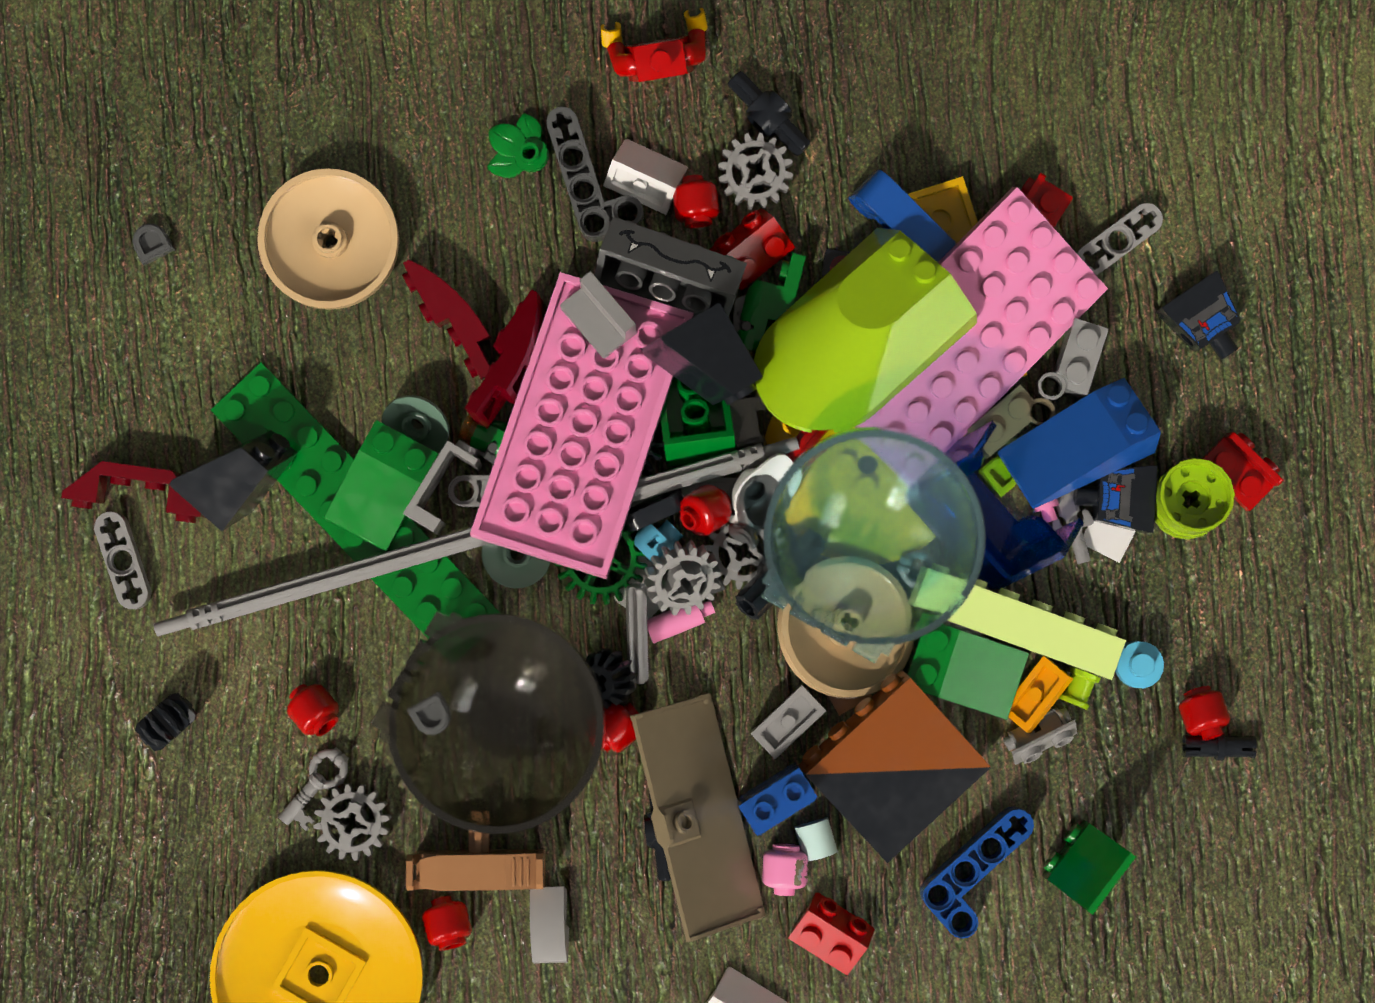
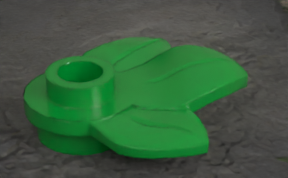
[487,113,549,178]

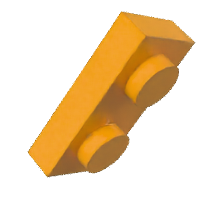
[1008,656,1074,734]

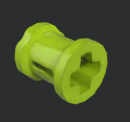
[1058,666,1101,710]

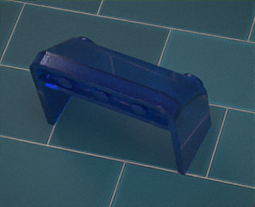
[907,420,1084,589]

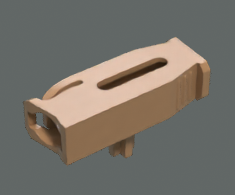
[406,816,546,891]

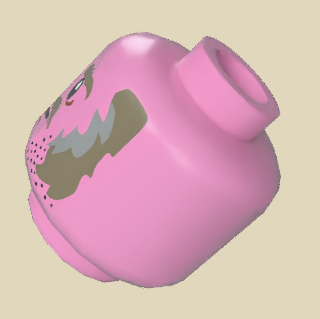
[762,844,809,896]

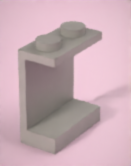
[403,440,482,536]

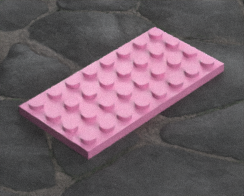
[855,187,1108,487]
[470,272,694,579]

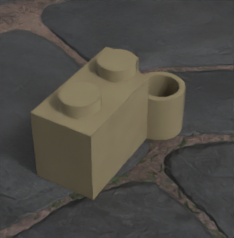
[966,384,1055,459]

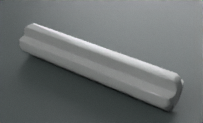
[626,583,649,684]

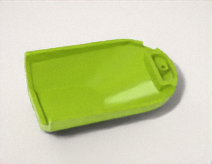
[754,228,977,433]

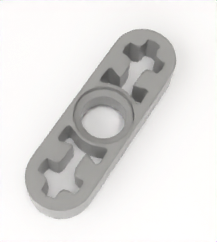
[1077,203,1163,276]
[94,512,152,609]

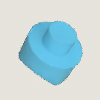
[634,520,683,563]
[1115,641,1164,689]

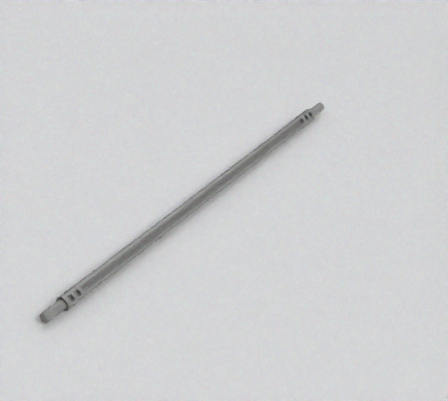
[154,437,800,636]

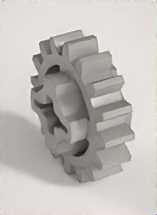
[718,133,793,210]
[706,515,779,590]
[644,540,722,615]
[313,783,391,861]

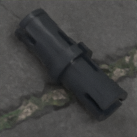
[1182,734,1257,761]

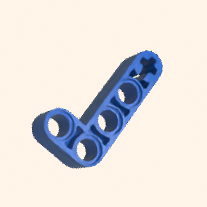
[848,170,957,262]
[920,806,1034,939]

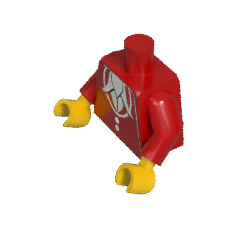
[601,8,708,82]

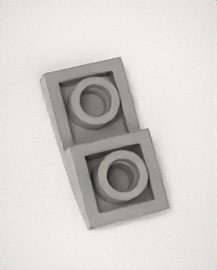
[530,886,569,964]

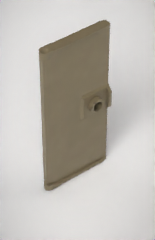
[630,692,766,942]

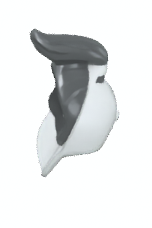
[728,453,796,549]

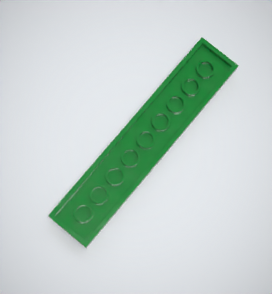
[211,362,502,662]

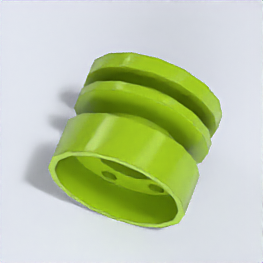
[1154,458,1235,540]

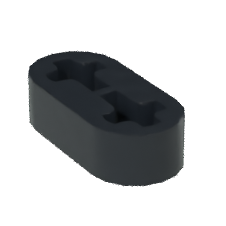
[624,489,684,532]

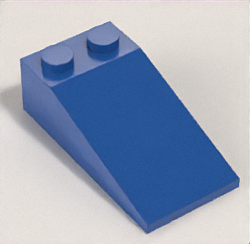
[998,378,1161,509]

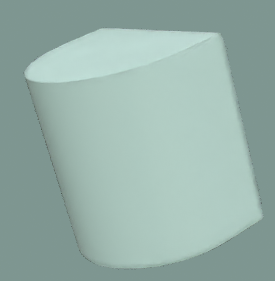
[794,817,838,861]

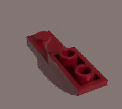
[402,260,492,381]
[464,290,547,429]

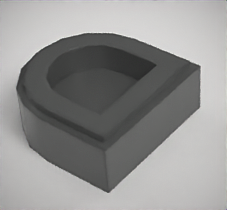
[132,223,175,265]
[407,691,451,735]

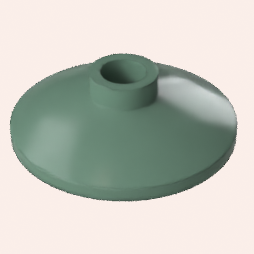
[382,395,450,453]
[482,543,551,588]

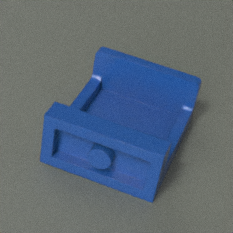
[737,762,817,835]

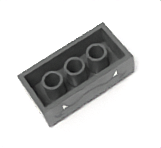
[594,217,747,318]

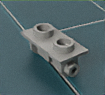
[1003,708,1077,765]

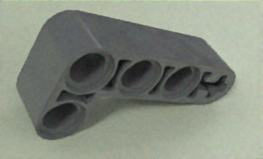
[546,107,644,242]

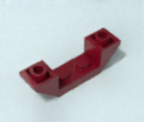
[61,461,206,523]

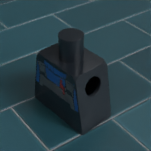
[1156,271,1241,360]
[1074,466,1158,533]

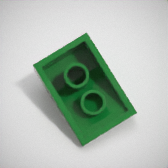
[660,377,736,467]
[324,420,439,552]
[908,619,1029,720]
[1042,820,1136,915]

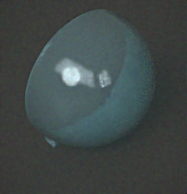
[761,426,985,663]

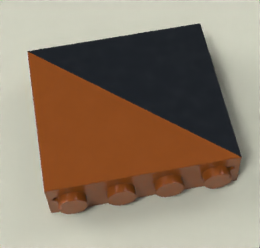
[798,670,991,863]

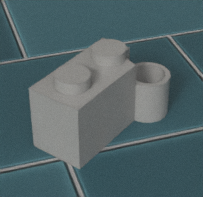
[1034,318,1109,402]

